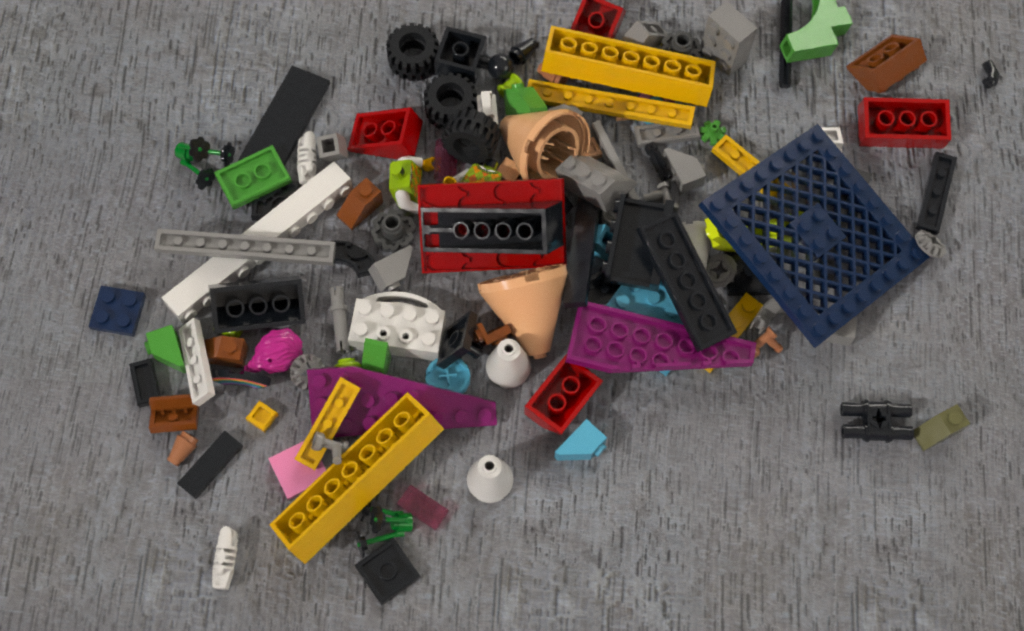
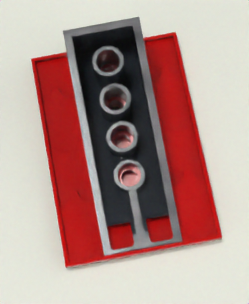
[417,178,567,273]

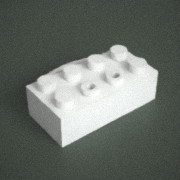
[348,291,446,361]

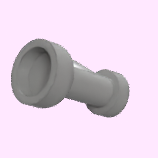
[643,182,679,212]
[311,431,348,465]

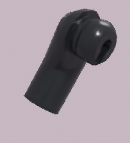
[982,60,1000,89]

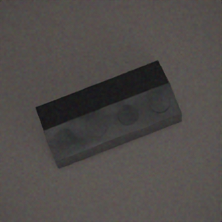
[208,276,306,334]

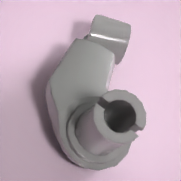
[750,297,785,334]

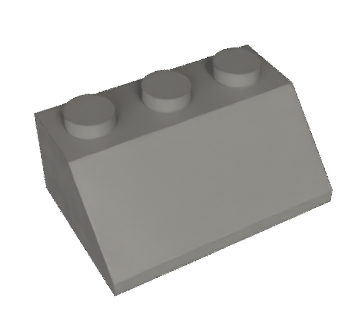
[555,155,637,212]

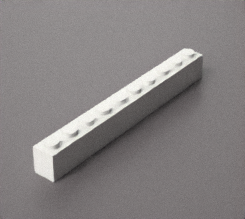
[161,161,353,324]

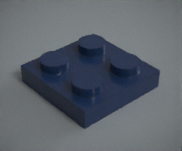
[89,285,146,337]

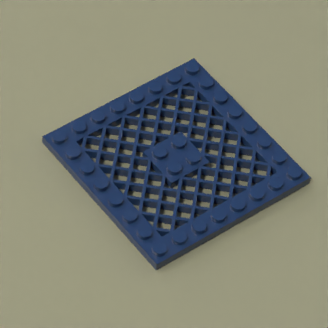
[698,124,930,348]

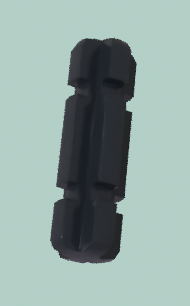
[645,142,672,182]

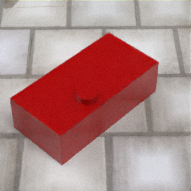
[858,97,951,149]

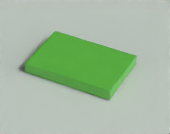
[214,145,292,210]

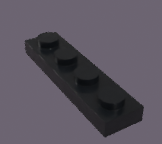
[916,151,957,235]

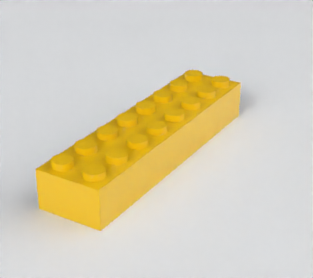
[541,25,716,107]
[269,392,444,564]

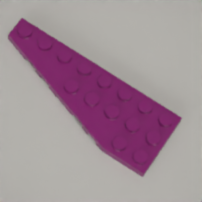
[565,302,757,373]
[307,366,497,437]

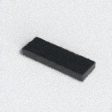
[177,431,243,499]

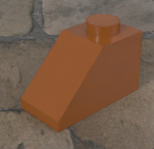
[337,178,383,230]
[204,336,249,369]

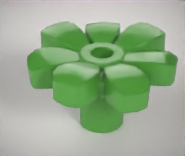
[699,120,726,146]

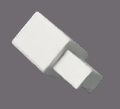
[477,91,498,124]

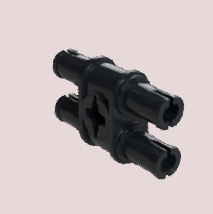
[840,399,914,443]

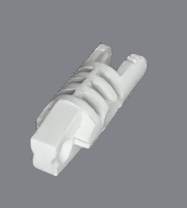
[297,131,317,185]
[212,526,238,590]

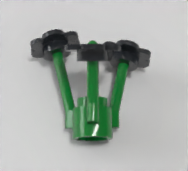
[175,137,235,190]
[355,502,413,558]

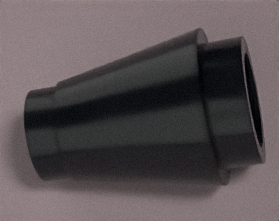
[508,38,539,65]

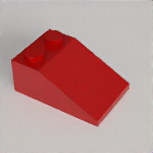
[570,0,626,39]
[347,107,423,159]

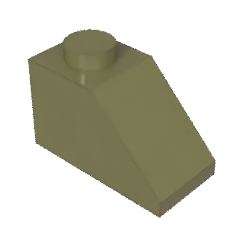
[914,404,970,452]

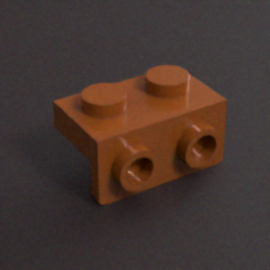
[473,322,512,346]
[149,394,200,433]

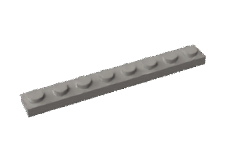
[154,229,336,266]

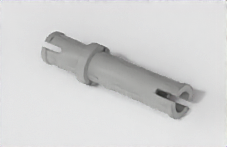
[329,286,351,354]

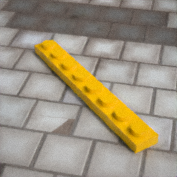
[527,79,695,129]

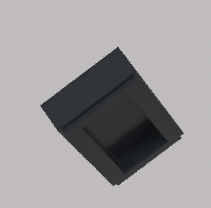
[129,358,161,408]

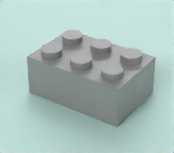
[701,1,757,76]

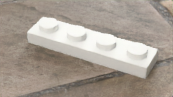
[178,318,215,406]

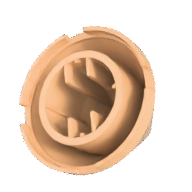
[499,109,591,180]
[477,264,568,359]

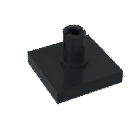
[725,252,771,296]
[437,311,483,369]

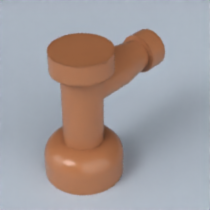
[754,326,783,358]

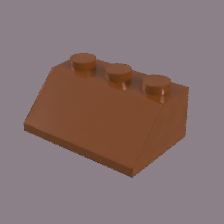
[846,34,927,93]

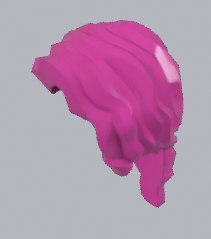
[240,328,303,374]

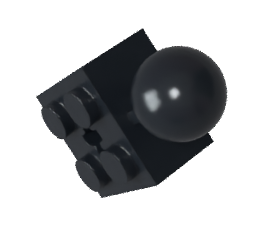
[434,26,514,84]

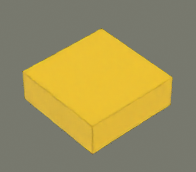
[245,400,279,433]

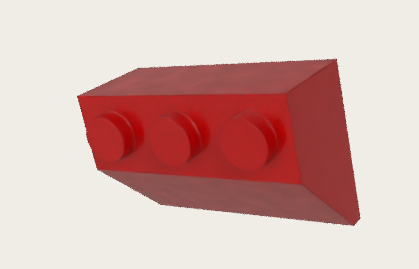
[524,354,603,435]

